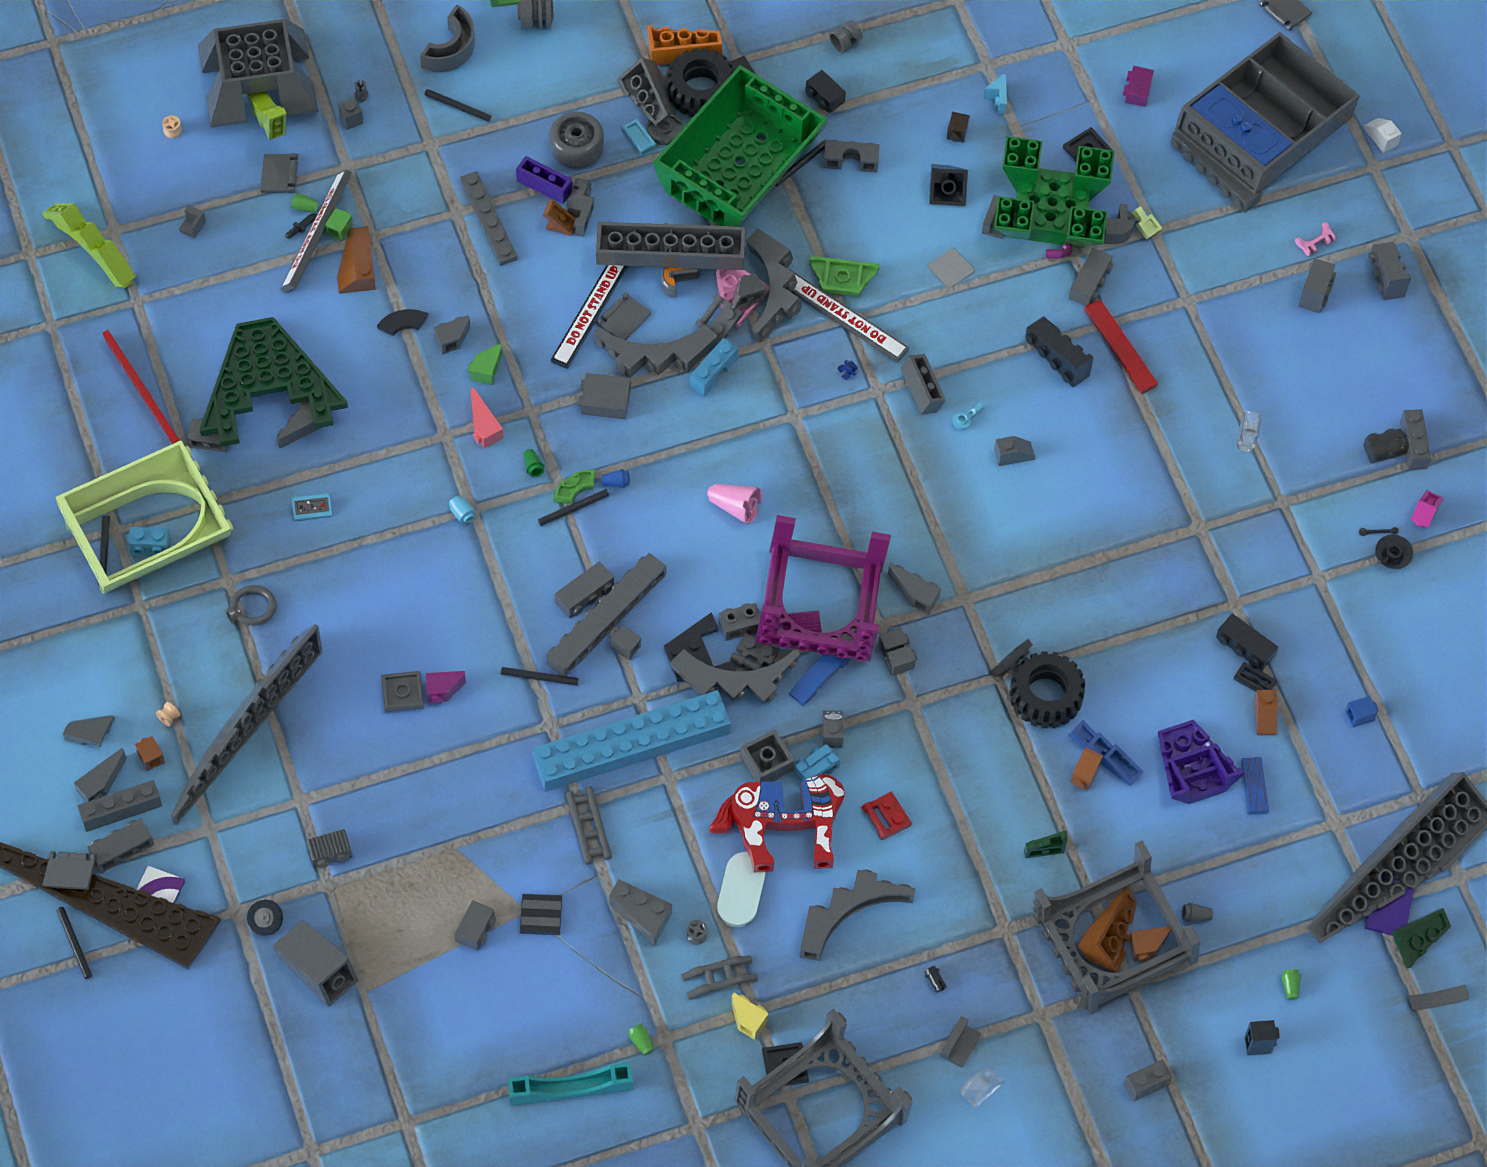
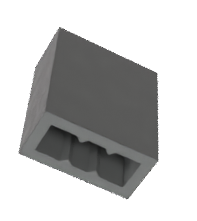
[578,373,631,419]

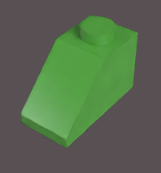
[468,344,502,385]

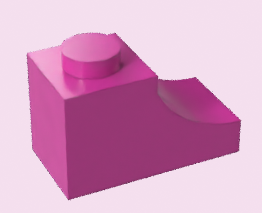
[1411,490,1443,528]

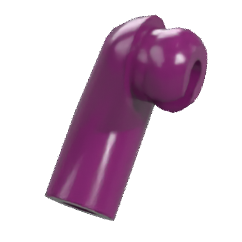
[1046,244,1072,259]

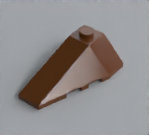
[337,226,376,294]
[1078,888,1137,973]

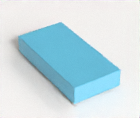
[622,119,656,155]

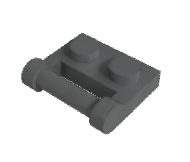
[695,294,744,342]

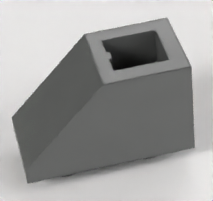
[434,315,470,355]

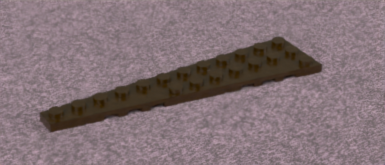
[0,842,221,969]

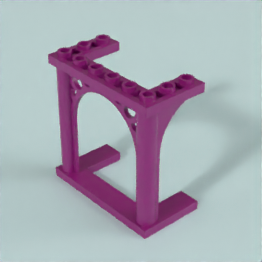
[755,515,891,662]

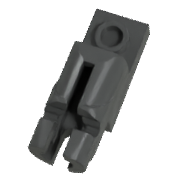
[566,178,594,237]

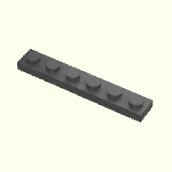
[460,171,518,266]

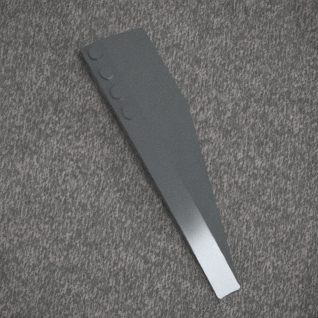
[171,624,322,825]

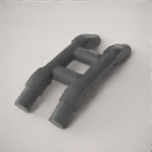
[681,955,758,1000]

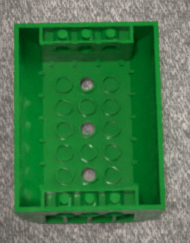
[654,65,828,227]

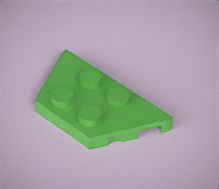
[809,256,880,297]

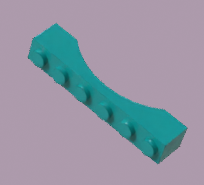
[508,1062,633,1106]

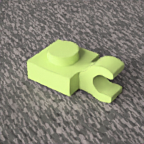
[1131,206,1162,240]

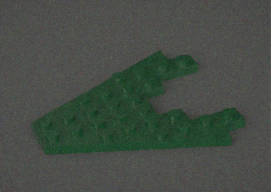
[200,317,348,447]

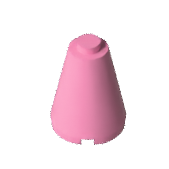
[707,483,762,524]

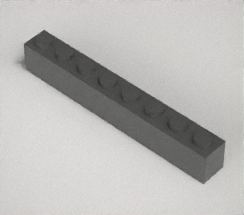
[547,553,666,676]

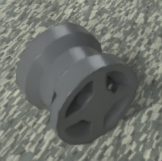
[687,920,707,945]

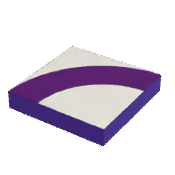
[136,866,185,903]

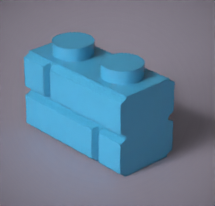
[794,744,840,781]

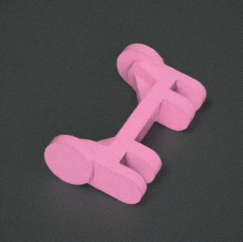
[1295,222,1336,256]

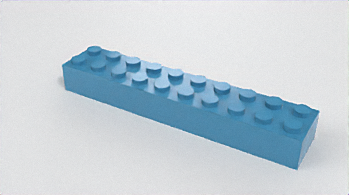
[532,690,731,792]

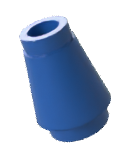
[601,469,630,488]

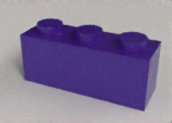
[516,156,573,204]

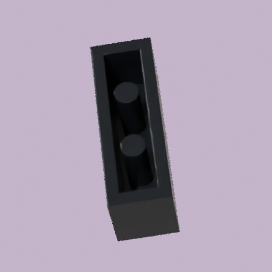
[1216,613,1278,671]

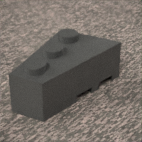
[609,879,672,946]

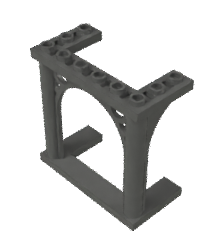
[1033,840,1200,1014]
[734,1009,913,1167]

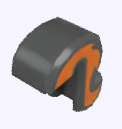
[661,267,701,298]

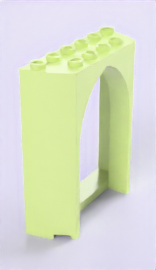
[56,441,233,593]

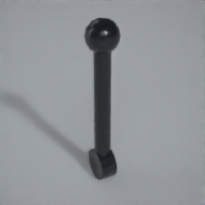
[1359,527,1399,536]

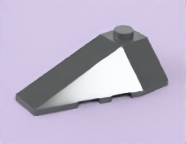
[618,57,670,126]

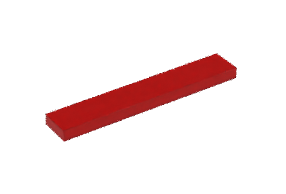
[1084,299,1158,394]

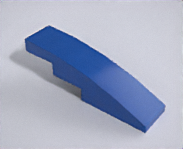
[1068,720,1144,786]

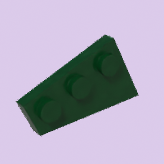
[1391,908,1451,968]

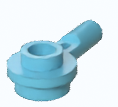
[952,402,985,430]

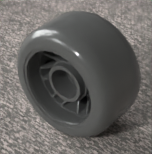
[549,112,604,168]

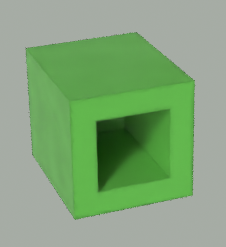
[325,208,353,241]

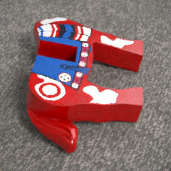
[709,774,845,873]

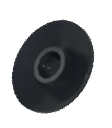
[1375,534,1413,569]

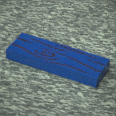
[1241,757,1269,814]

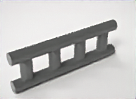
[566,786,612,865]

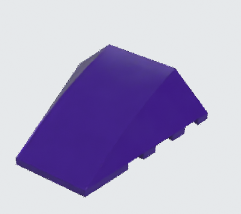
[1157,720,1244,804]

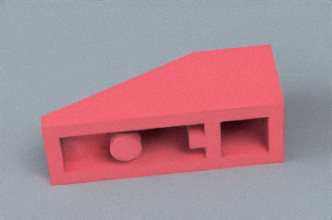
[470,387,503,448]

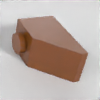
[1253,690,1278,735]
[1071,747,1103,791]
[1129,926,1171,962]

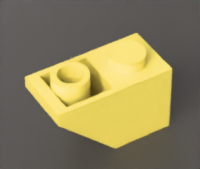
[732,993,769,1040]

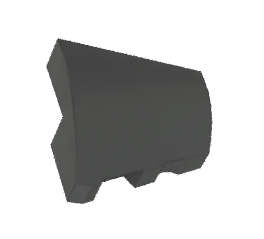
[63,715,115,747]

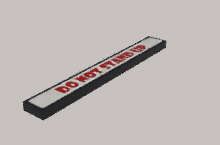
[551,265,628,369]

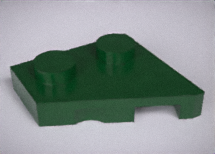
[1024,831,1068,858]

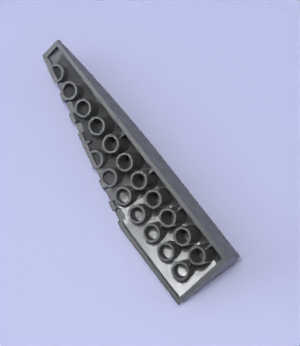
[1307,772,1487,943]

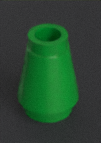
[524,449,545,477]

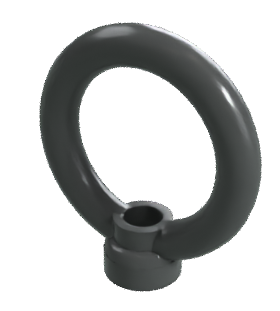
[225,585,276,626]

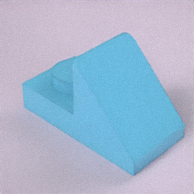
[984,74,1007,114]

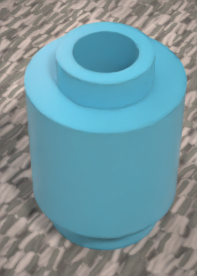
[449,495,476,524]

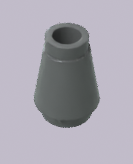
[1182,902,1213,922]

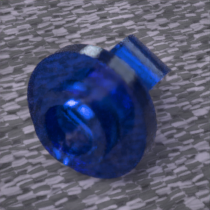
[837,359,858,380]

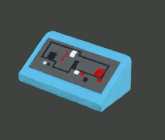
[292,493,332,521]

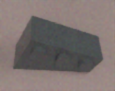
[1368,242,1411,300]

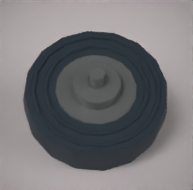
[247,899,283,936]

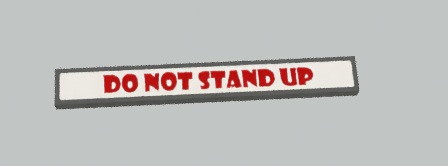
[280,169,352,293]
[790,270,909,363]

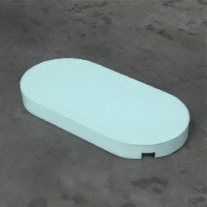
[717,852,766,927]

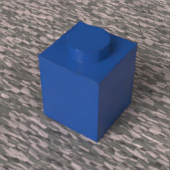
[1346,696,1378,727]

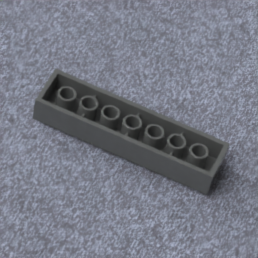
[596,222,745,270]

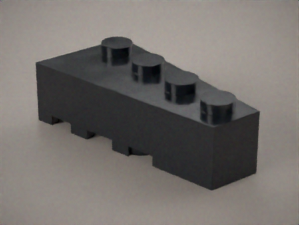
[1025,316,1094,387]

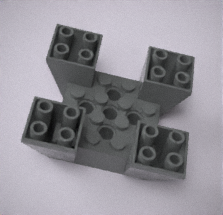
[198,19,319,127]

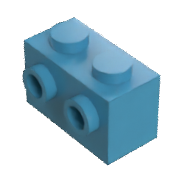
[128,527,171,555]

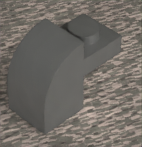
[1104,204,1135,244]

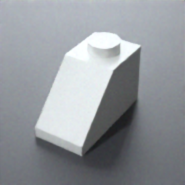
[1363,118,1402,153]

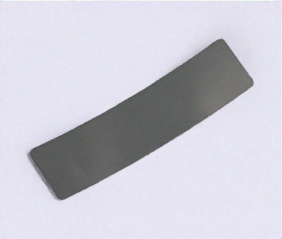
[1408,984,1470,1010]

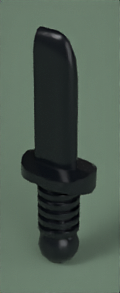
[285,213,317,239]

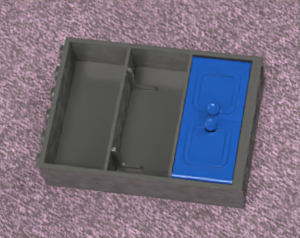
[1175,32,1360,195]

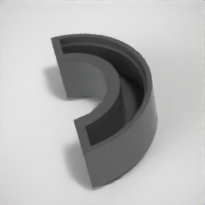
[420,4,475,72]

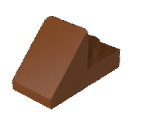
[543,200,576,236]

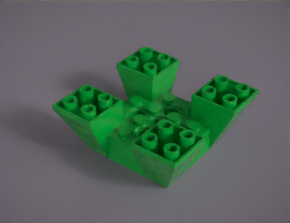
[994,136,1115,248]

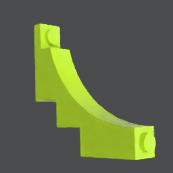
[244,91,286,140]
[42,203,136,288]

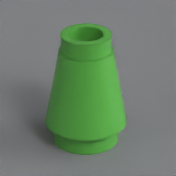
[291,193,319,212]
[1281,969,1301,1000]
[628,1023,654,1055]

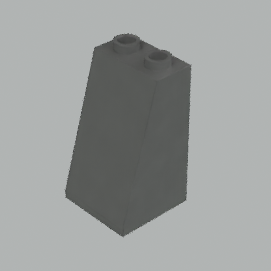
[273,920,359,1007]

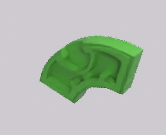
[553,470,595,504]

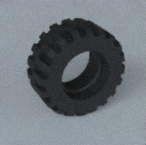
[667,48,735,117]
[1009,651,1086,729]

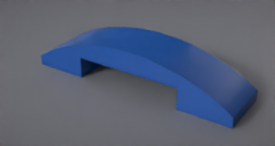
[789,654,851,706]

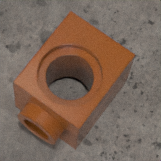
[135,736,165,771]

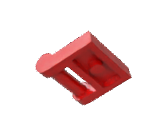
[861,791,912,840]

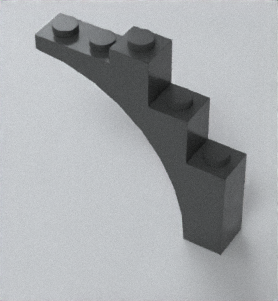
[746,228,802,342]
[594,325,718,378]
[670,649,799,704]
[800,869,915,961]

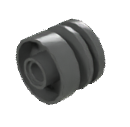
[518,0,554,30]

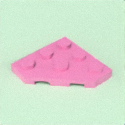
[716,269,770,328]

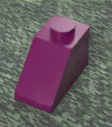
[426,671,466,704]

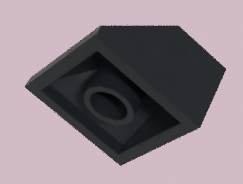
[929,164,968,206]

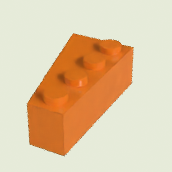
[647,25,722,65]

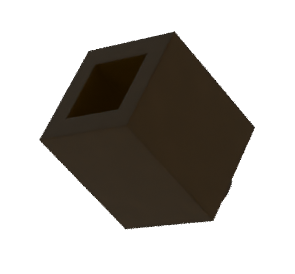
[947,111,970,143]

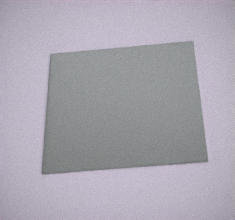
[927,248,975,289]

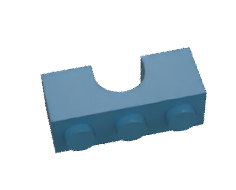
[689,338,738,397]

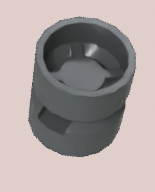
[829,20,863,52]

